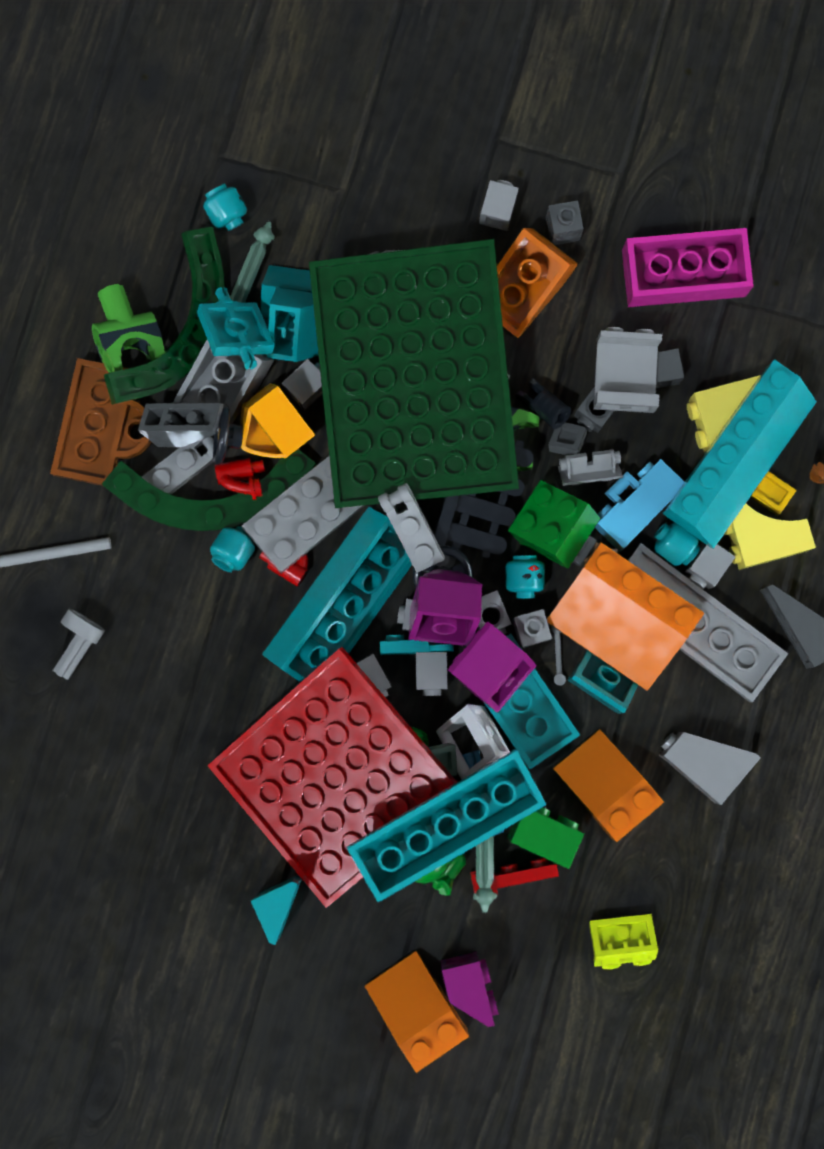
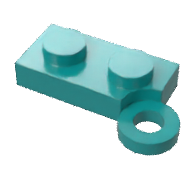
[380,635,454,655]

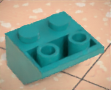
[267,287,319,362]

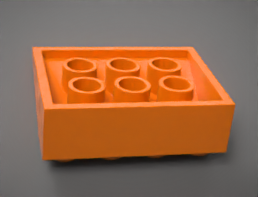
[547,543,704,691]

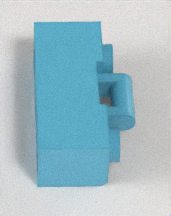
[595,459,685,552]

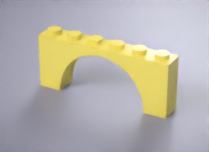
[687,375,816,570]

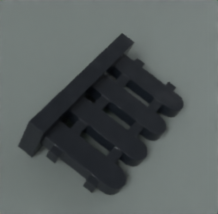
[434,440,533,558]

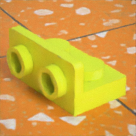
[589,914,658,969]

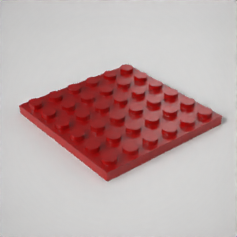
[207,647,457,908]

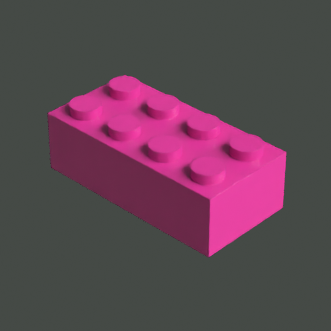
[622,228,754,307]

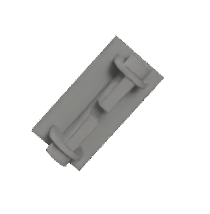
[558,449,623,486]

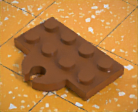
[50,358,151,486]

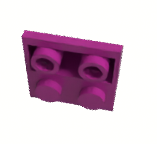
[448,621,537,713]
[441,952,499,1027]

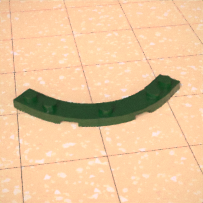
[104,227,225,405]
[102,449,316,531]

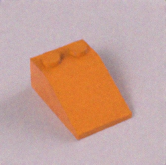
[497,228,578,338]
[553,729,664,842]
[365,950,469,1073]

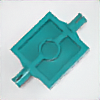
[197,287,274,370]

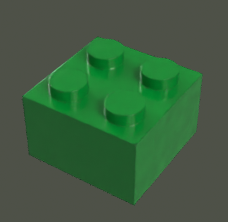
[508,480,600,569]
[507,807,584,869]

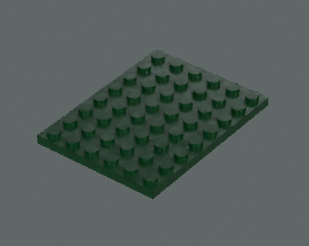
[309,239,519,508]

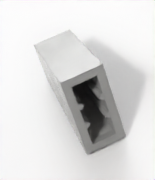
[659,732,761,805]

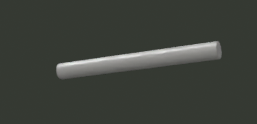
[0,537,112,568]

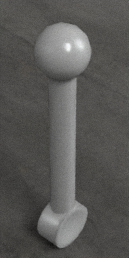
[551,626,566,686]

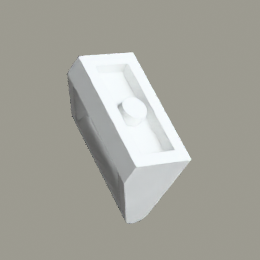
[436,704,510,780]

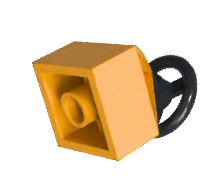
[213,383,315,465]

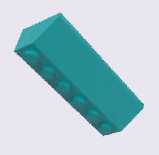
[663,359,817,549]
[262,507,412,682]
[346,749,547,902]

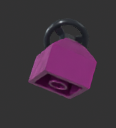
[409,546,482,646]

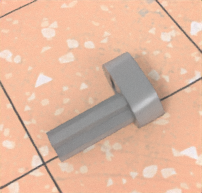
[53,608,105,680]

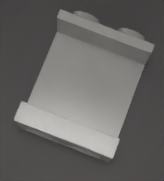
[593,327,662,413]

